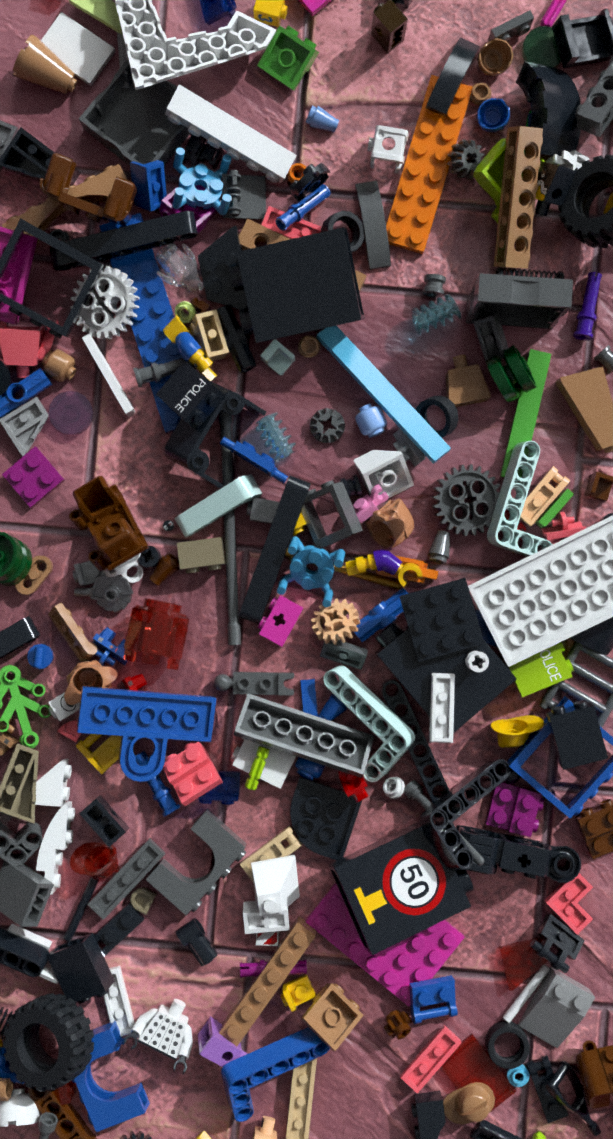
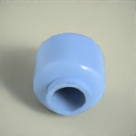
[355,403,387,438]

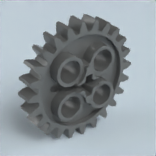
[431,464,500,536]

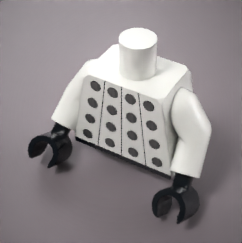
[122,999,193,1075]

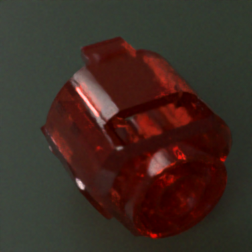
[123,598,189,670]

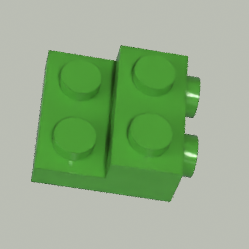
[257,25,319,91]

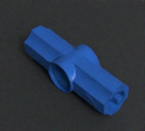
[0,368,52,419]
[354,588,409,642]

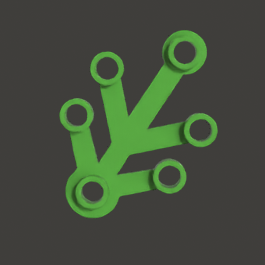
[0,665,51,749]

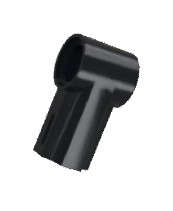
[176,918,218,966]

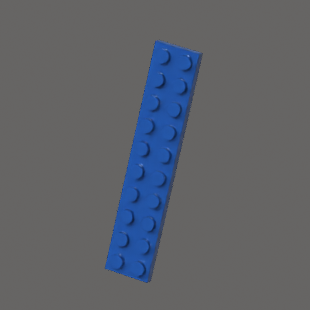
[99,213,182,434]

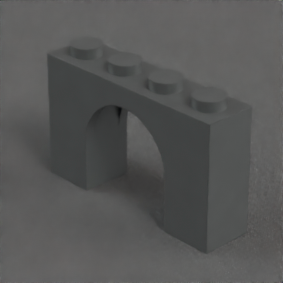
[146,809,247,915]

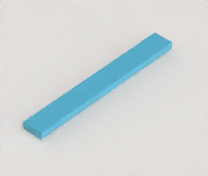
[316,326,451,464]

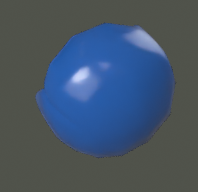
[477,98,510,133]

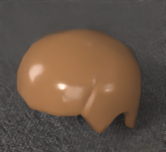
[477,38,513,76]

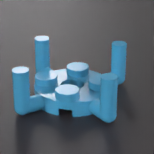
[172,147,231,215]
[277,536,345,607]

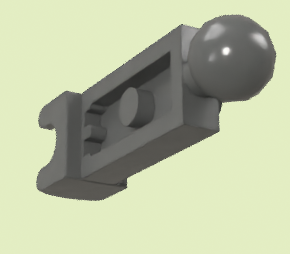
[214,671,294,695]

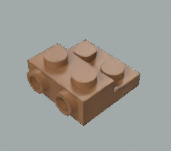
[301,983,363,1051]

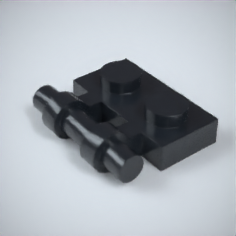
[530,914,585,973]

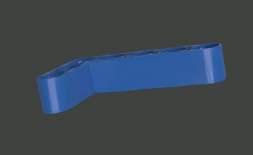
[221,1027,330,1122]

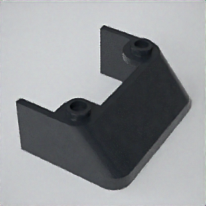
[164,382,266,489]

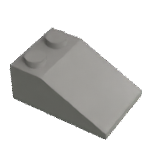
[518,967,595,1048]

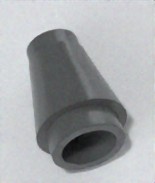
[428,530,450,564]

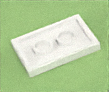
[41,12,116,86]

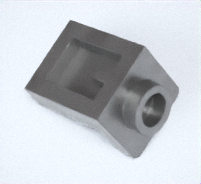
[72,561,105,586]

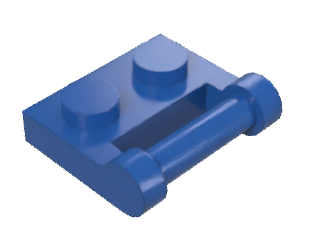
[409,975,458,1024]

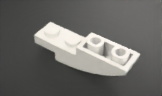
[36,801,75,894]

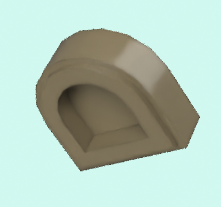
[130,887,157,915]

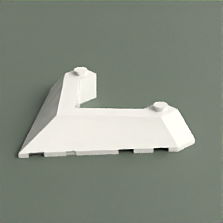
[115,0,276,90]

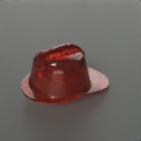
[70,842,120,879]

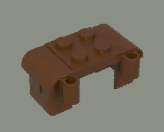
[40,153,137,225]
[69,476,149,571]
[575,1040,613,1109]

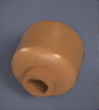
[42,349,77,382]

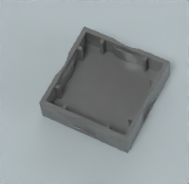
[79,60,190,166]
[465,273,573,329]

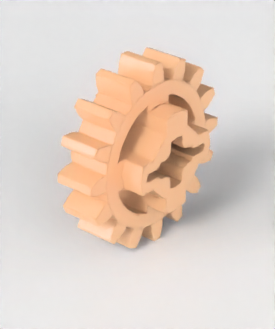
[311,598,360,645]

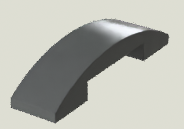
[355,181,391,270]

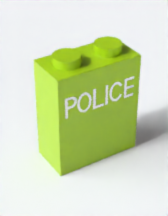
[508,642,574,698]

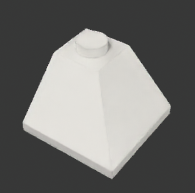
[353,450,414,498]
[251,855,300,916]

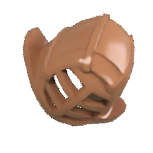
[365,498,414,548]
[64,660,117,705]

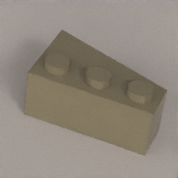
[0,743,39,824]

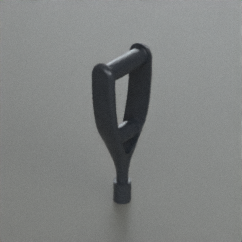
[545,1061,601,1136]

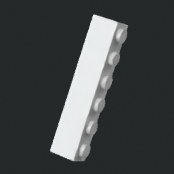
[165,85,297,183]

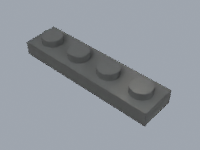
[87,838,166,920]

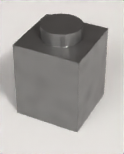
[247,497,280,524]

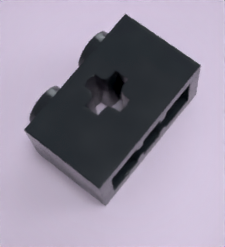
[79,795,130,847]

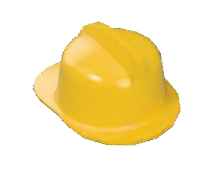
[491,715,544,748]

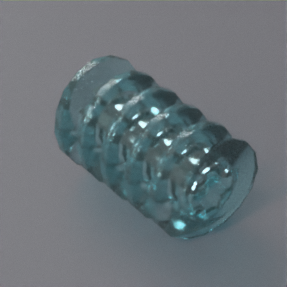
[412,294,461,336]
[255,412,297,462]

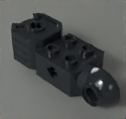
[456,825,581,883]

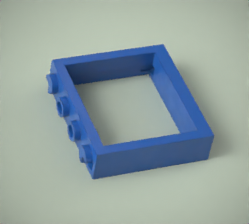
[506,696,613,818]

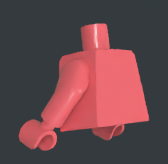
[0,319,59,378]

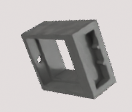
[301,480,363,549]

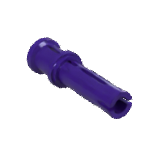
[573,272,602,341]

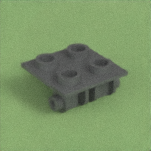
[222,170,266,220]

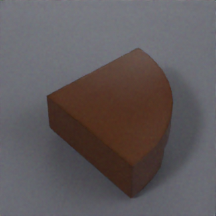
[190,297,211,313]

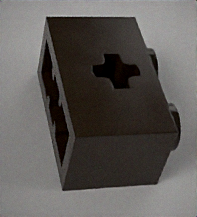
[371,0,408,54]

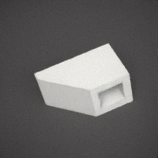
[35,759,72,807]

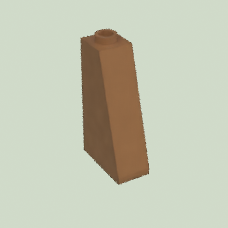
[556,366,613,453]

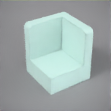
[260,339,295,376]

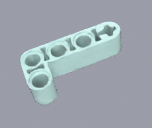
[175,474,263,538]

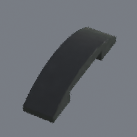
[425,37,480,117]

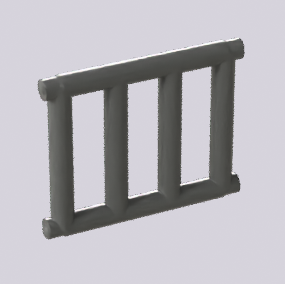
[539,642,613,727]

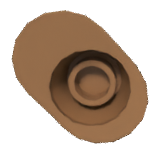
[443,1082,495,1125]

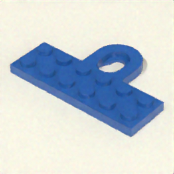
[77,686,217,782]

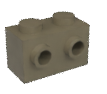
[177,537,226,574]

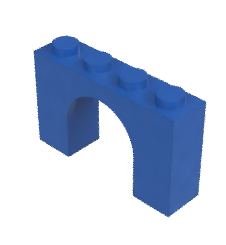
[72,1020,150,1132]

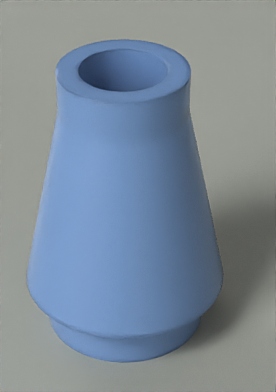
[305,105,339,132]

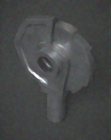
[74,575,134,612]

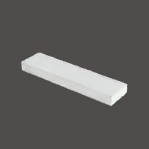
[82,334,136,417]

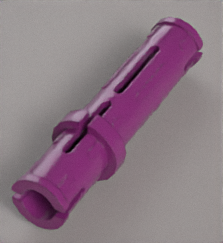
[240,960,307,978]

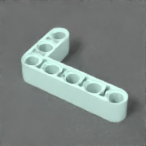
[487,441,552,557]
[323,665,415,782]

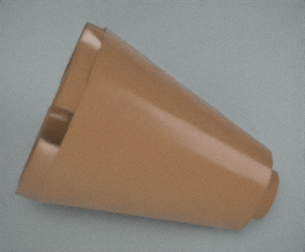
[13,34,77,94]

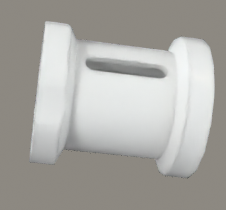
[465,651,489,672]

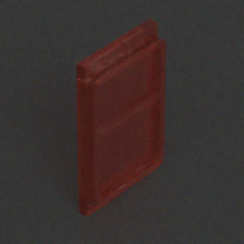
[441,1033,516,1112]

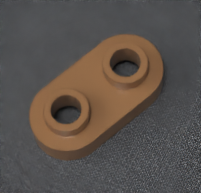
[15,555,53,595]

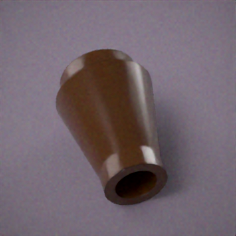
[149,553,179,586]

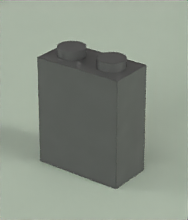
[0,860,54,927]

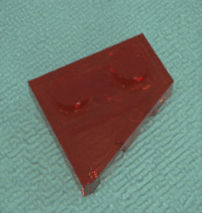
[499,937,548,991]

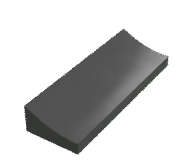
[233,693,374,778]

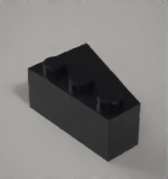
[0,127,81,186]

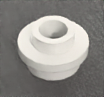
[383,777,405,799]

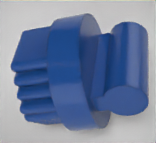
[27,644,54,669]

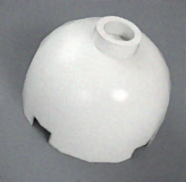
[0,1088,40,1127]

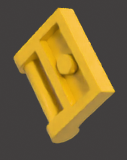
[76,734,135,775]

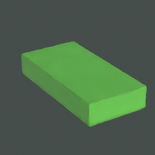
[535,488,574,528]

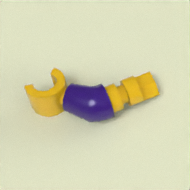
[345,550,422,587]

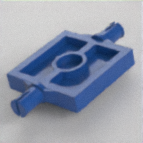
[220,436,288,484]

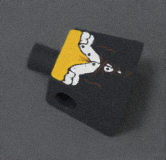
[535,161,577,217]

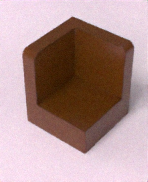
[584,472,613,502]

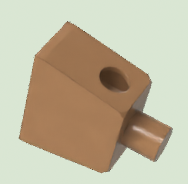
[446,354,491,407]

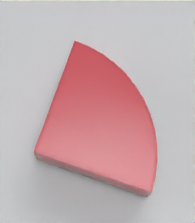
[57,720,82,742]

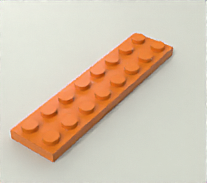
[386,75,473,254]

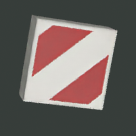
[256,931,279,946]

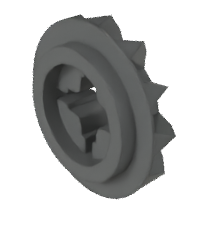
[310,408,345,443]

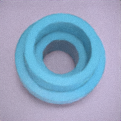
[507,1064,530,1087]

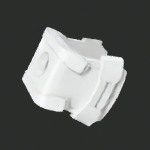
[367,125,409,173]

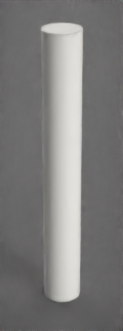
[503,964,550,1023]

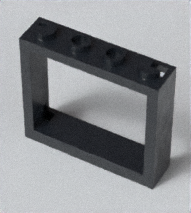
[0,218,105,338]

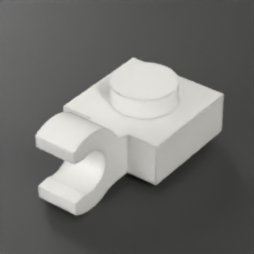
[553,150,589,170]

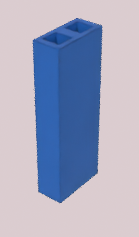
[300,679,318,717]

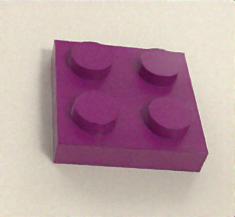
[2,446,65,508]

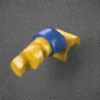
[163,315,217,382]

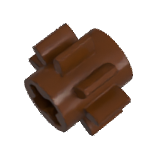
[384,1010,413,1040]

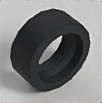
[321,211,364,252]
[415,396,459,438]
[485,1021,530,1069]

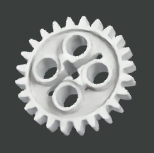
[71,266,140,339]

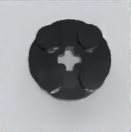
[289,163,330,202]

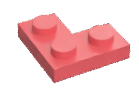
[544,873,593,935]

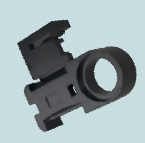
[178,132,224,175]

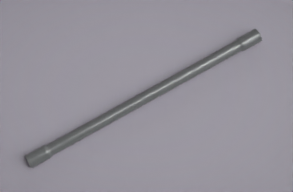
[219,410,241,645]

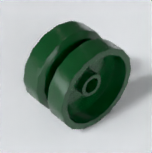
[486,345,537,403]
[0,532,32,586]

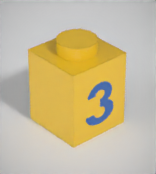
[253,0,288,27]

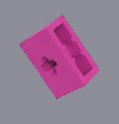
[258,595,303,647]

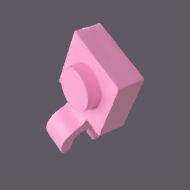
[353,484,389,523]

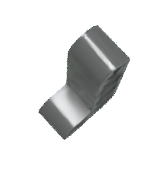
[0,822,43,866]

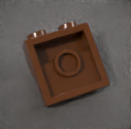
[574,799,613,859]

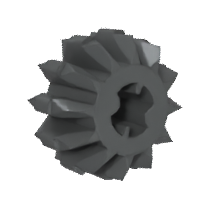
[447,140,485,179]

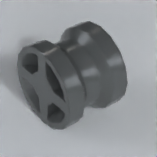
[422,274,446,297]

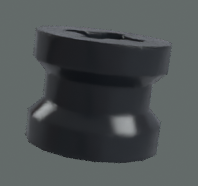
[340,474,362,498]
[138,546,161,568]

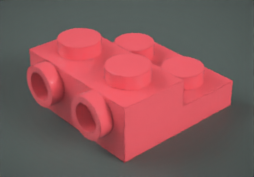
[163,741,223,806]

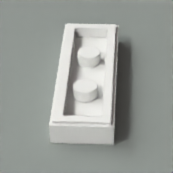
[429,673,455,743]
[103,966,135,1036]

